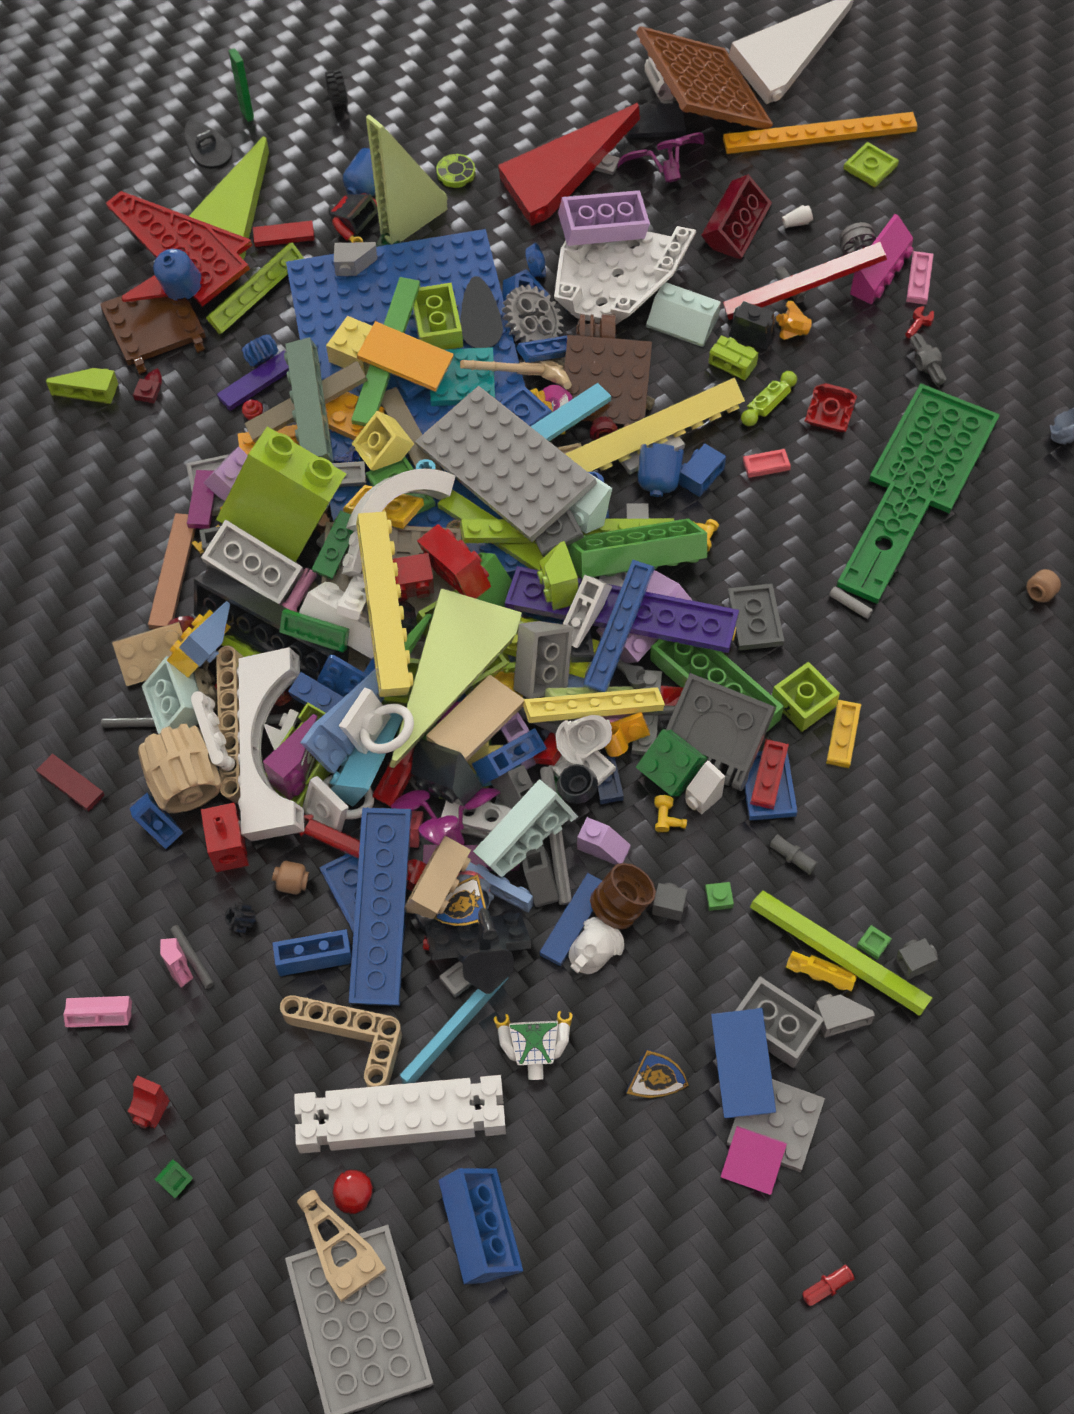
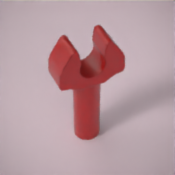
[905,306,934,339]

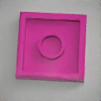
[721,1126,787,1195]

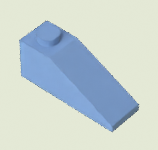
[179,601,230,667]

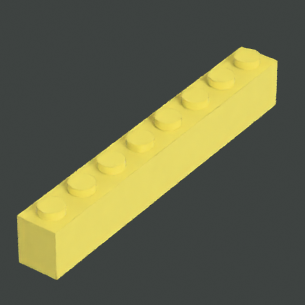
[356,512,413,697]

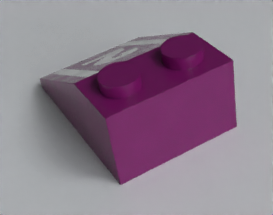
[263,714,318,800]

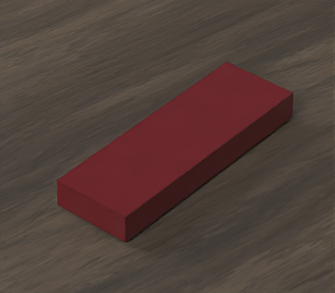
[36,753,105,812]

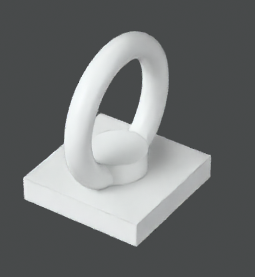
[339,688,414,754]
[303,775,374,832]

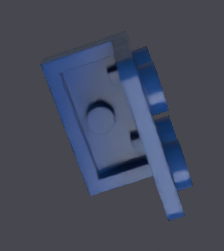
[317,655,375,697]

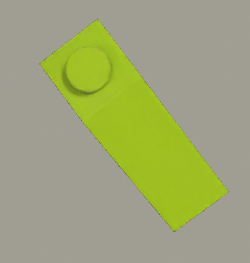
[46,368,118,404]

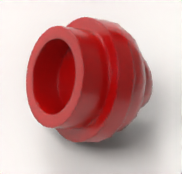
[242,400,263,420]

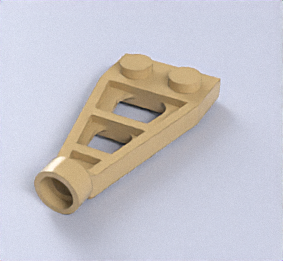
[297,1190,387,1303]

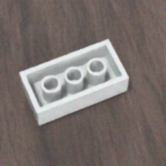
[201,520,304,604]
[299,581,374,659]

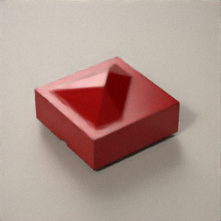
[660,686,684,706]

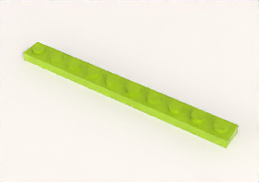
[460,518,674,543]

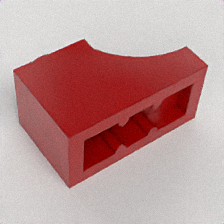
[128,1076,170,1128]

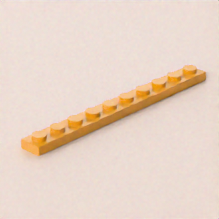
[723,112,917,154]

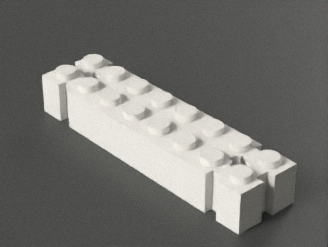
[294,1075,506,1154]

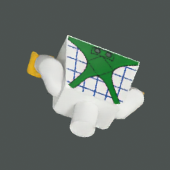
[494,1011,572,1080]

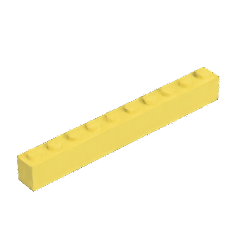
[566,378,745,472]

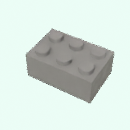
[735,977,824,1068]

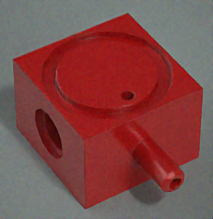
[201,803,249,872]

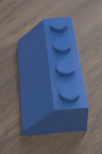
[438,1168,523,1284]

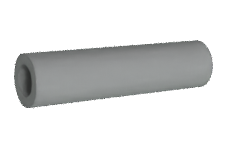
[829,586,873,619]

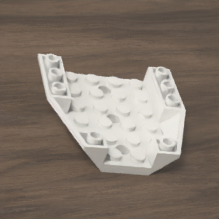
[554,226,696,325]

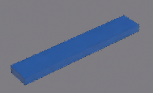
[583,560,655,692]

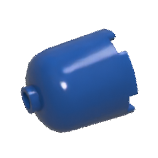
[342,148,375,197]
[153,248,201,300]
[638,443,684,497]

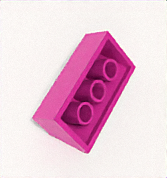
[850,214,914,304]

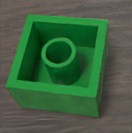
[636,729,708,796]

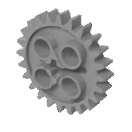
[502,285,563,343]

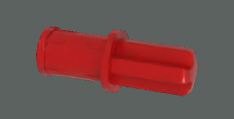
[802,1265,854,1306]

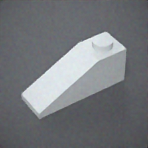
[563,575,612,648]

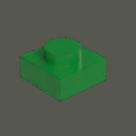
[154,1159,193,1198]

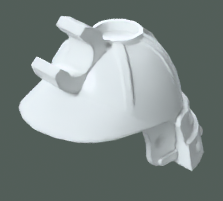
[556,715,612,765]
[569,917,624,974]

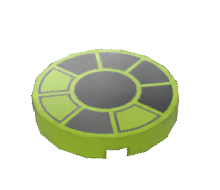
[436,154,475,188]

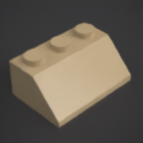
[405,836,471,919]

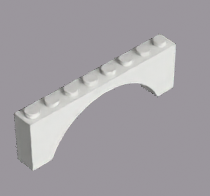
[237,647,304,841]

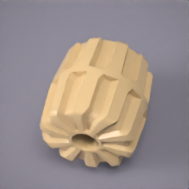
[138,724,222,813]

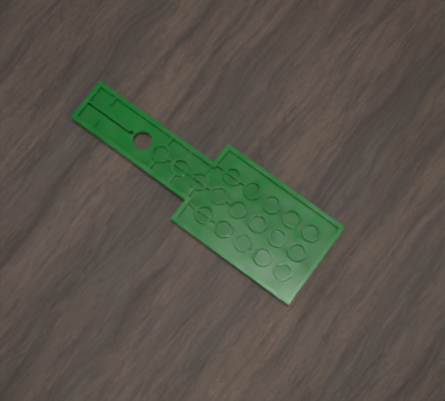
[836,383,1000,604]

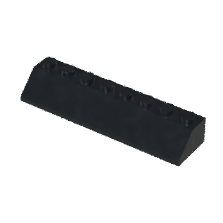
[194,568,349,681]

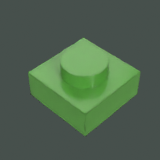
[705,882,734,911]

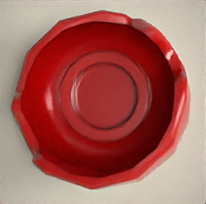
[333,1169,373,1214]

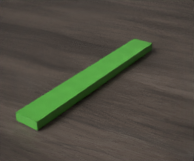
[351,277,421,426]

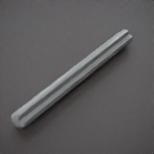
[540,767,572,905]

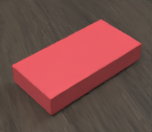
[743,449,791,478]

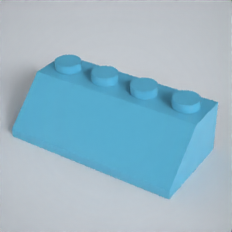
[329,713,403,806]

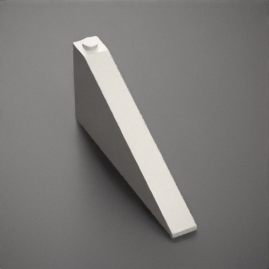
[729,0,854,104]

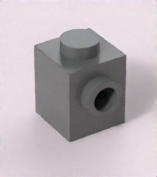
[649,883,687,921]
[896,938,938,980]

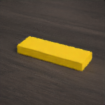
[826,700,861,768]

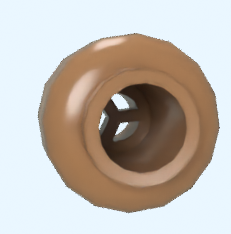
[1026,569,1061,603]
[272,861,309,895]

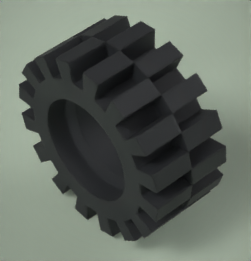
[325,69,348,107]

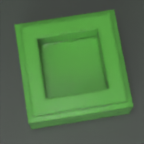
[857,925,892,960]

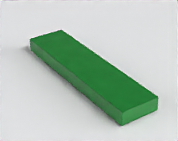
[228,48,254,122]

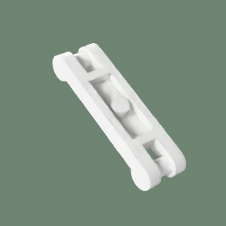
[191,691,235,771]

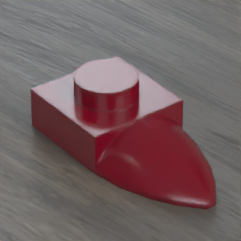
[133,368,162,403]

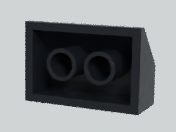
[411,739,483,806]

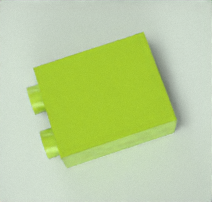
[216,426,346,562]

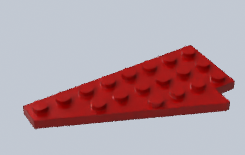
[106,191,252,306]

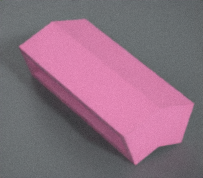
[160,938,193,987]
[63,996,132,1027]

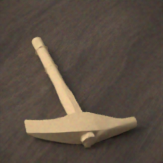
[460,360,572,389]

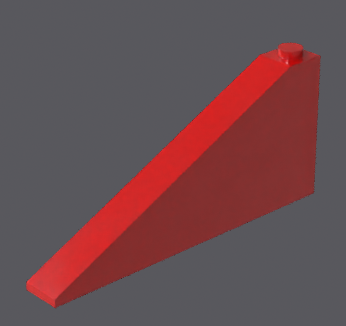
[498,103,640,226]

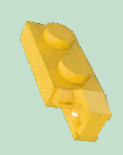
[786,951,857,991]

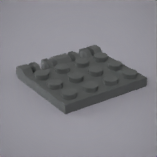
[666,673,776,791]

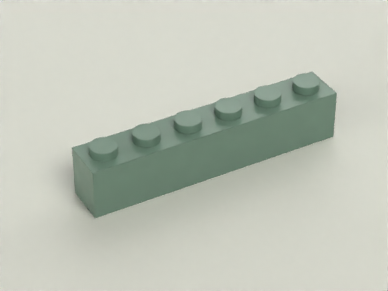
[284,337,334,463]

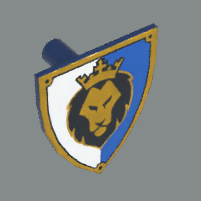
[434,875,487,926]
[626,1049,689,1098]

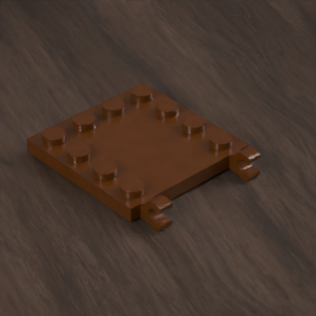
[100,296,205,374]

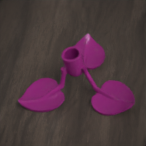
[617,132,704,183]
[391,787,501,846]

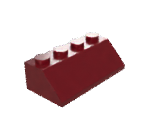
[701,174,772,259]

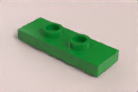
[312,510,354,580]
[279,609,350,652]

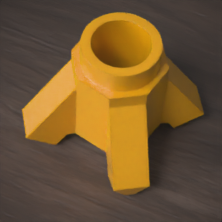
[776,301,812,340]

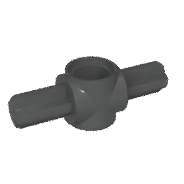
[910,333,946,385]

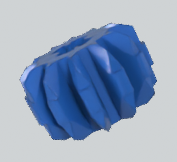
[242,335,279,366]

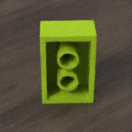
[413,283,463,350]

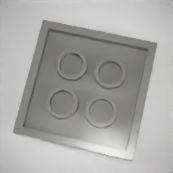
[726,1079,825,1173]

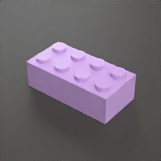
[558,191,650,246]

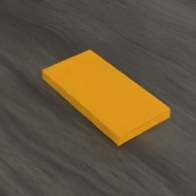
[357,321,454,392]

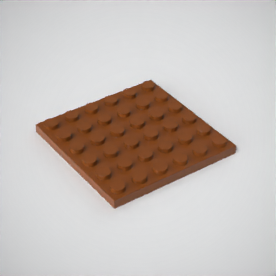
[636,26,773,129]

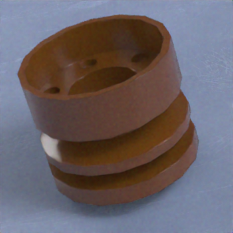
[576,314,616,339]
[590,863,656,929]

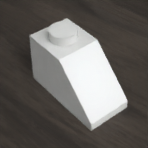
[685,761,725,814]

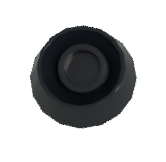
[557,764,598,804]

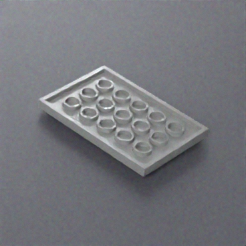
[285,1225,434,1414]

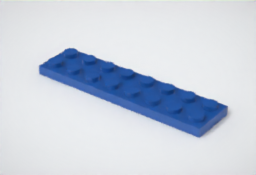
[349,808,412,1006]

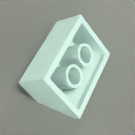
[646,282,721,347]
[570,475,612,533]
[142,656,199,734]

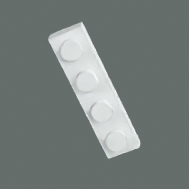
[336,574,367,620]

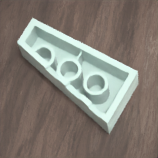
[473,779,578,877]

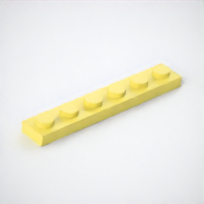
[523,687,665,723]

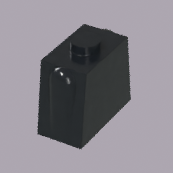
[729,301,775,350]

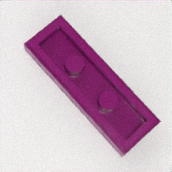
[187,470,216,529]

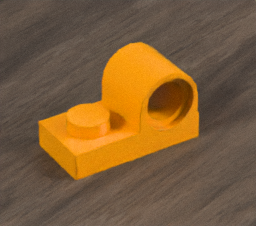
[605,712,650,757]

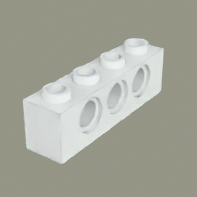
[441,801,512,838]

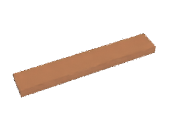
[148,513,196,629]

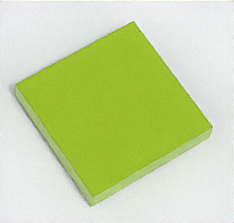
[843,142,899,187]

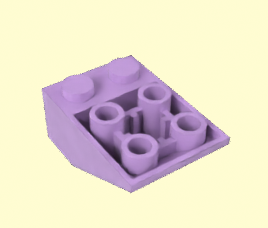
[204,446,248,501]

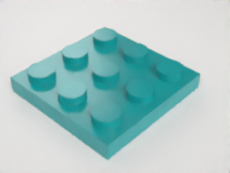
[430,347,495,406]

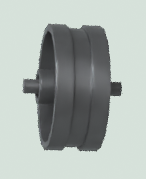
[838,222,876,256]

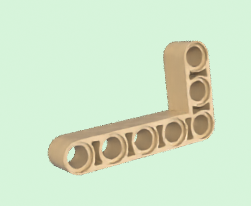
[280,995,402,1087]

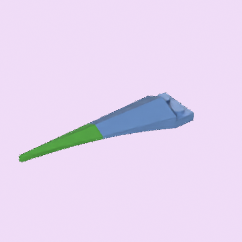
[300,614,433,773]

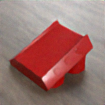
[805,383,857,432]

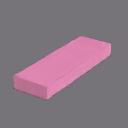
[906,251,933,305]

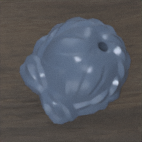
[1050,408,1074,444]

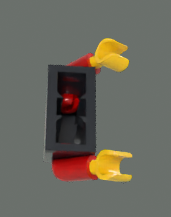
[328,193,378,243]

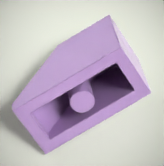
[577,817,631,865]

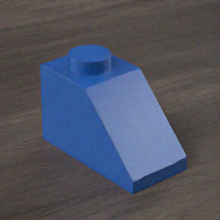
[130,792,183,849]

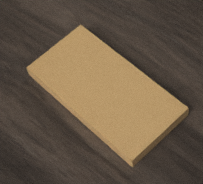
[426,675,524,761]

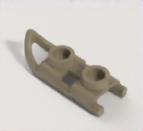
[194,660,218,711]

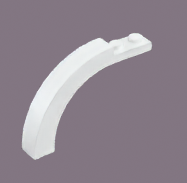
[342,469,455,577]

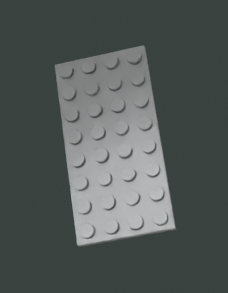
[415,386,597,542]

